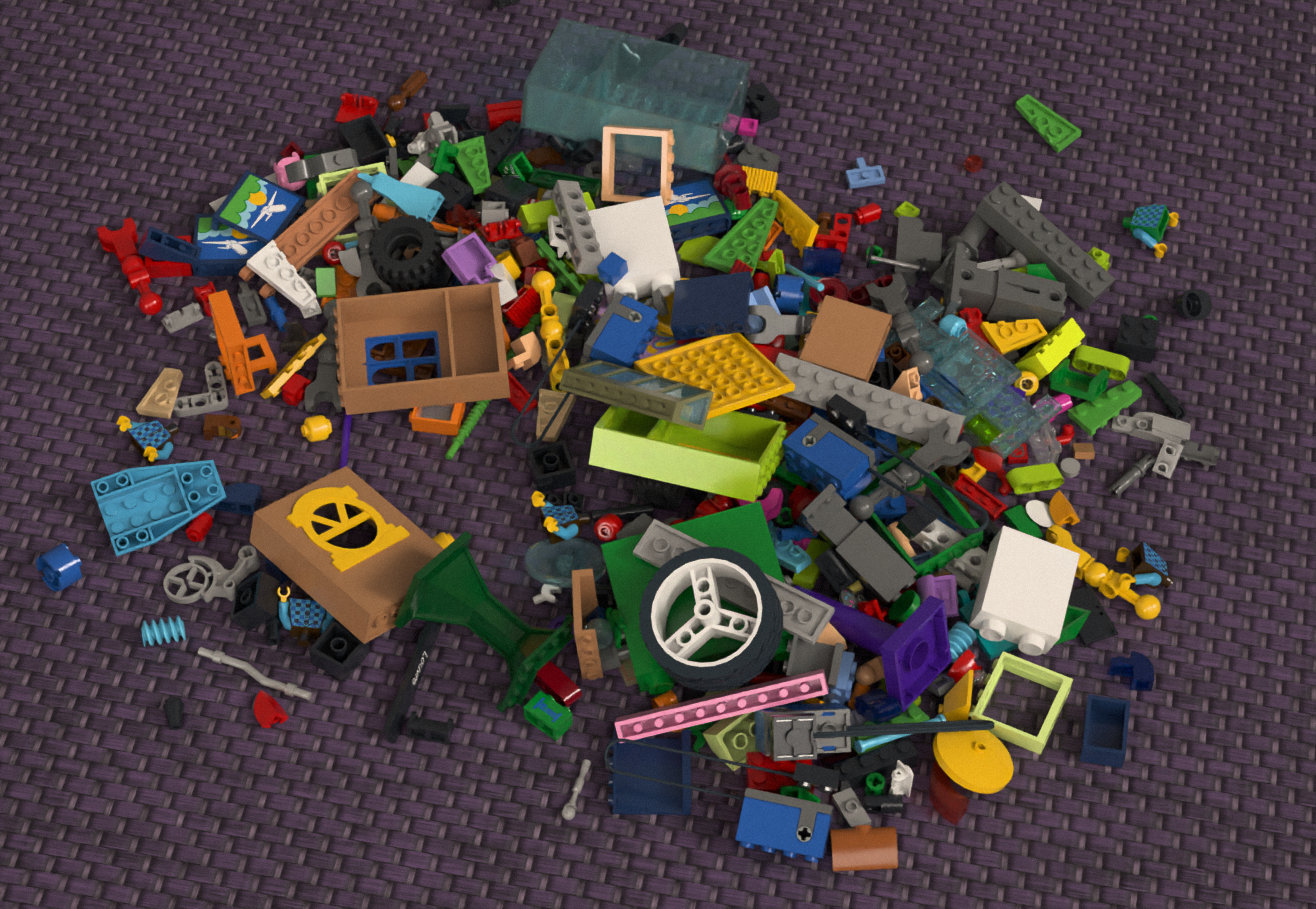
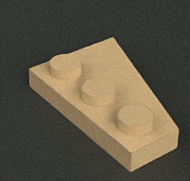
[136,368,183,419]
[536,388,576,442]

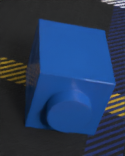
[597,251,628,287]

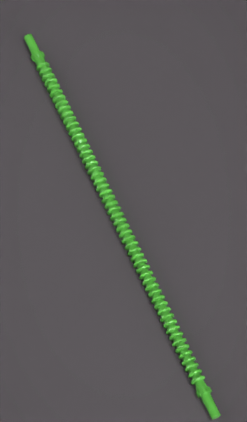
[445,204,609,460]

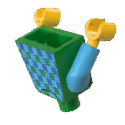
[1123,204,1179,258]

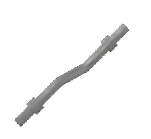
[198,647,312,700]

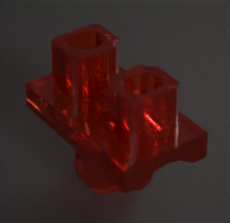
[446,204,479,232]

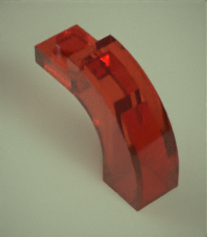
[928,760,970,826]

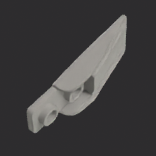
[1111,412,1191,444]

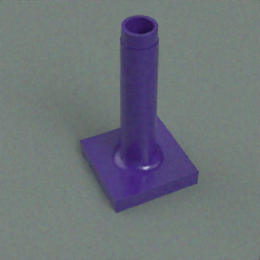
[793,586,952,713]

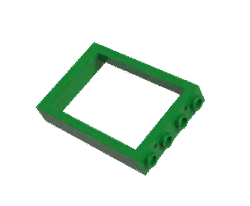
[857,447,983,581]

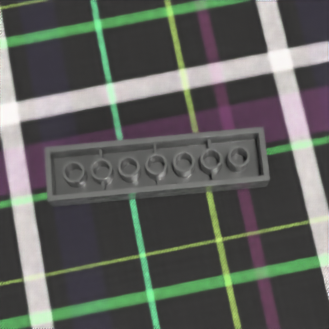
[975,181,1115,310]

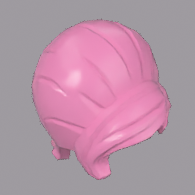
[273,152,307,191]

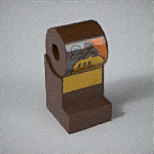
[203,414,242,441]

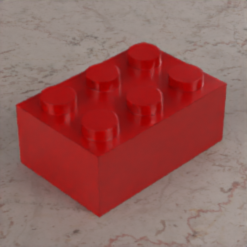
[746,752,814,795]

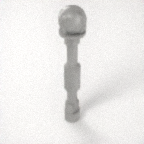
[562,759,591,820]

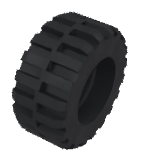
[368,215,444,290]

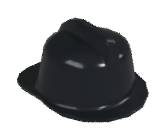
[1172,289,1212,320]

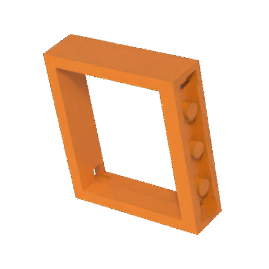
[208,290,255,396]

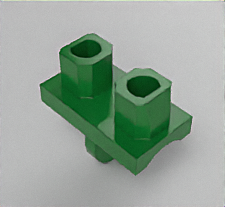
[427,140,459,175]

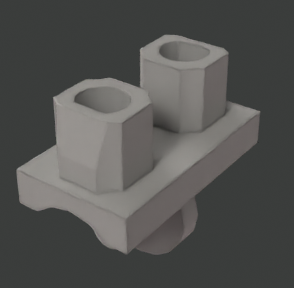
[1152,438,1184,478]

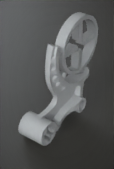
[163,545,260,604]

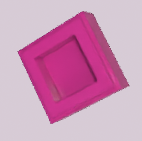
[738,117,758,137]

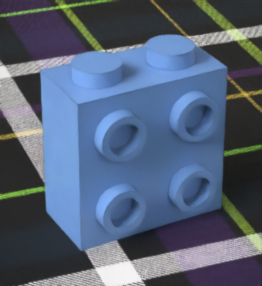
[821,651,857,706]

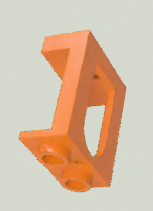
[218,333,278,380]

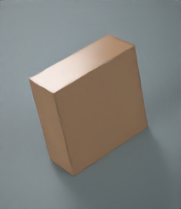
[1072,443,1095,459]

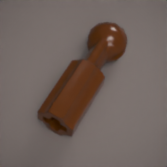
[387,70,428,112]

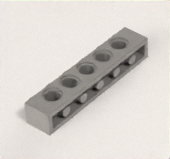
[552,180,604,275]

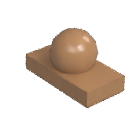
[855,655,885,686]

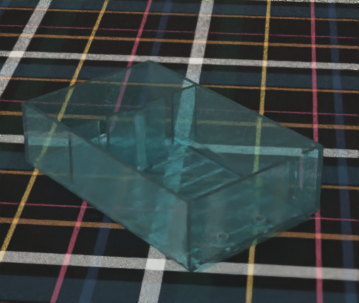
[520,18,751,175]

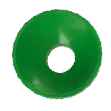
[888,590,920,624]

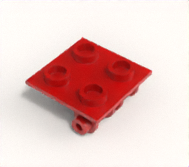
[335,92,379,123]
[475,218,523,242]

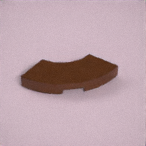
[525,146,566,168]

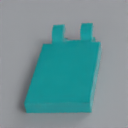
[958,583,1019,660]

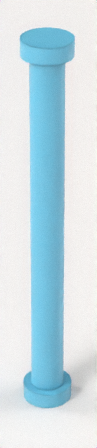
[855,714,946,753]

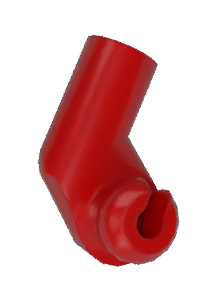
[1050,424,1075,447]
[997,469,1013,496]

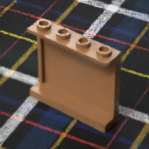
[797,295,892,383]
[572,569,603,680]

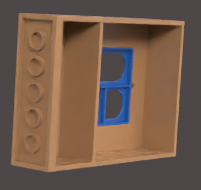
[333,282,510,415]

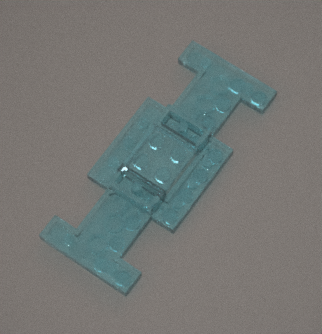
[883,296,1062,459]

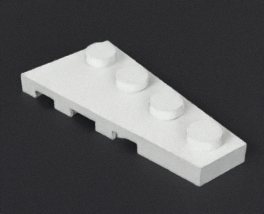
[246,240,316,310]

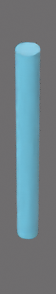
[785,263,824,291]

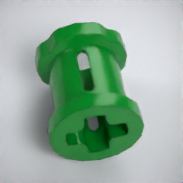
[864,773,885,795]

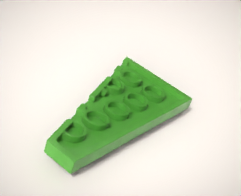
[703,197,779,277]

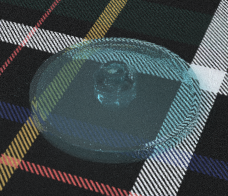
[525,538,606,588]

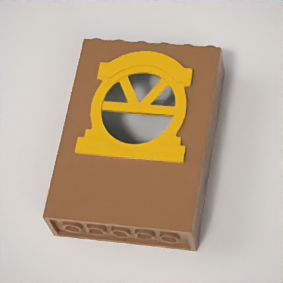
[250,466,444,644]

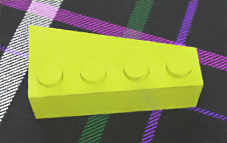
[1015,317,1085,382]

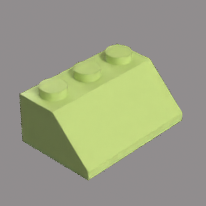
[703,711,760,771]

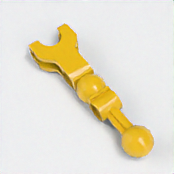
[531,271,570,393]
[1046,524,1161,620]

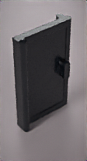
[1068,584,1119,647]

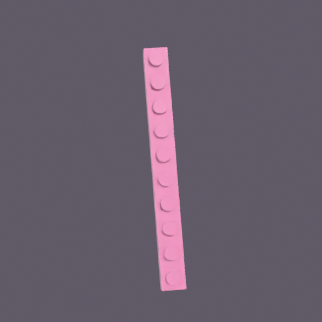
[615,669,828,743]

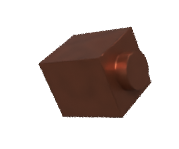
[509,235,541,267]

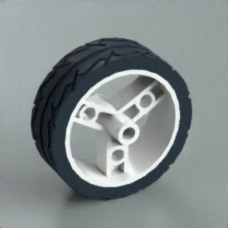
[639,546,783,692]

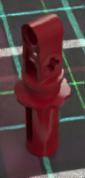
[707,150,752,211]

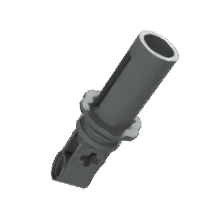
[929,212,991,292]
[408,227,511,258]

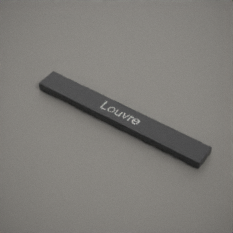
[382,621,443,744]

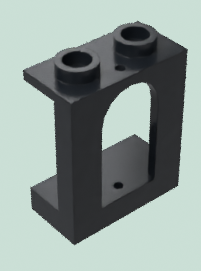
[435,104,487,143]

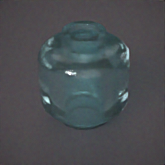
[585,618,613,649]

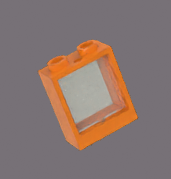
[409,402,466,436]

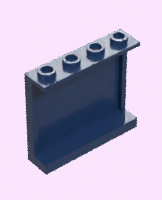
[670,271,754,341]

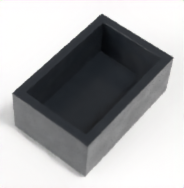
[337,114,392,167]

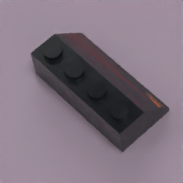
[821,736,919,792]

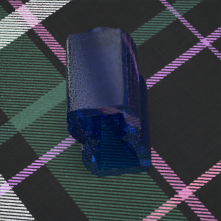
[854,688,901,724]

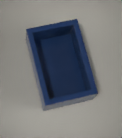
[1079,694,1130,768]

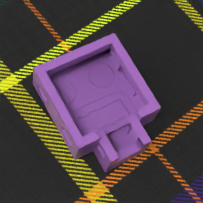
[441,232,497,286]

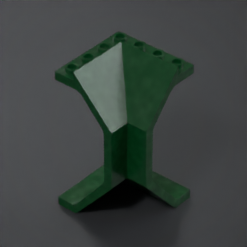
[394,531,575,713]

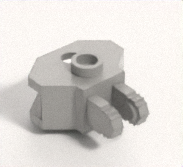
[427,111,458,151]

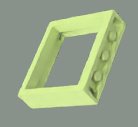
[316,162,395,244]
[969,651,1073,755]

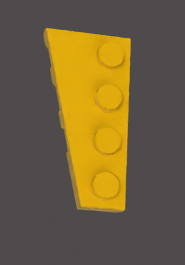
[771,190,819,259]
[260,333,327,399]

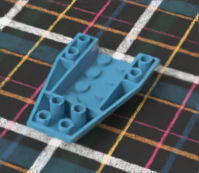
[90,460,227,557]

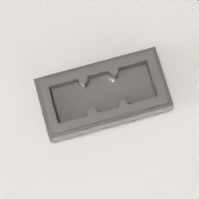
[832,787,871,828]

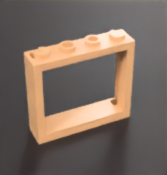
[601,124,675,206]

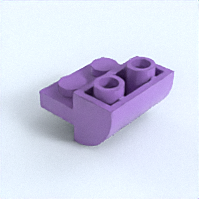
[916,575,959,617]

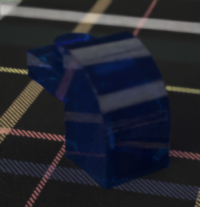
[1108,651,1155,691]

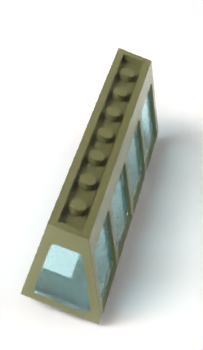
[559,360,714,431]

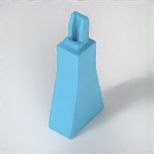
[357,172,445,222]

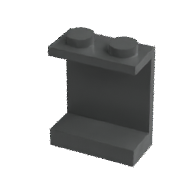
[782,634,844,689]

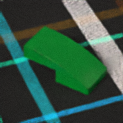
[1003,504,1044,539]

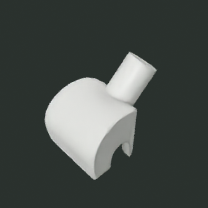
[532,582,562,605]

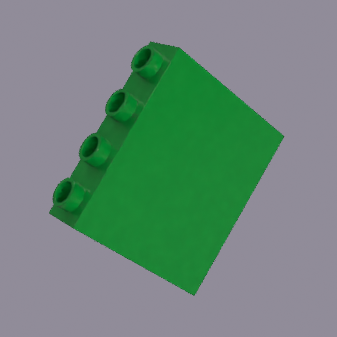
[601,501,800,695]

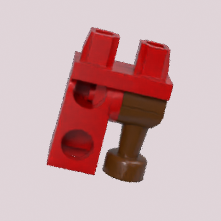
[813,212,852,258]

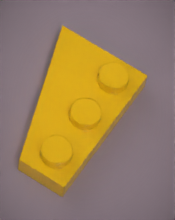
[980,319,1048,356]

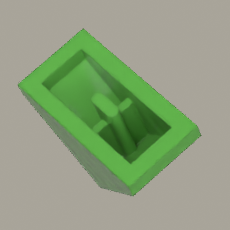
[315,266,337,298]

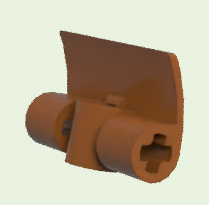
[829,825,898,872]

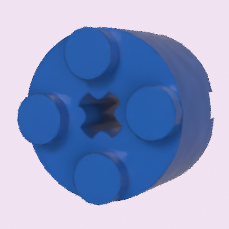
[771,274,804,314]
[36,543,82,592]

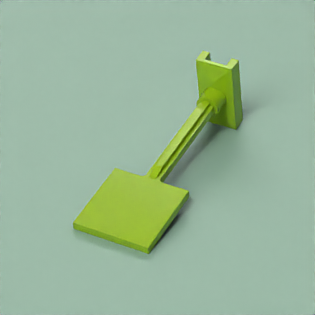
[678,236,786,288]

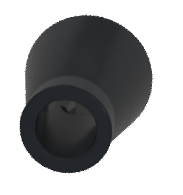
[163,697,184,730]

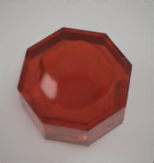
[965,155,983,173]

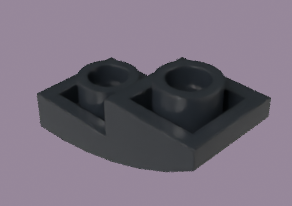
[395,130,418,159]
[542,491,584,513]

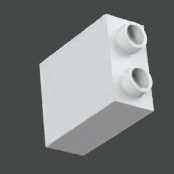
[588,196,681,304]
[969,526,1080,656]

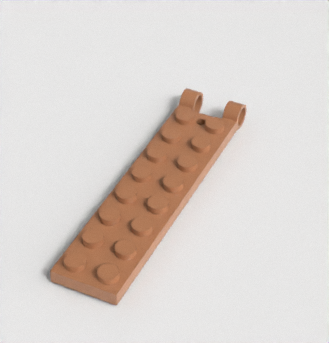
[238,168,381,299]

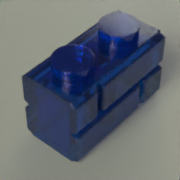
[801,246,842,276]

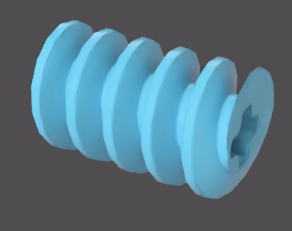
[141,615,186,647]
[948,621,977,664]

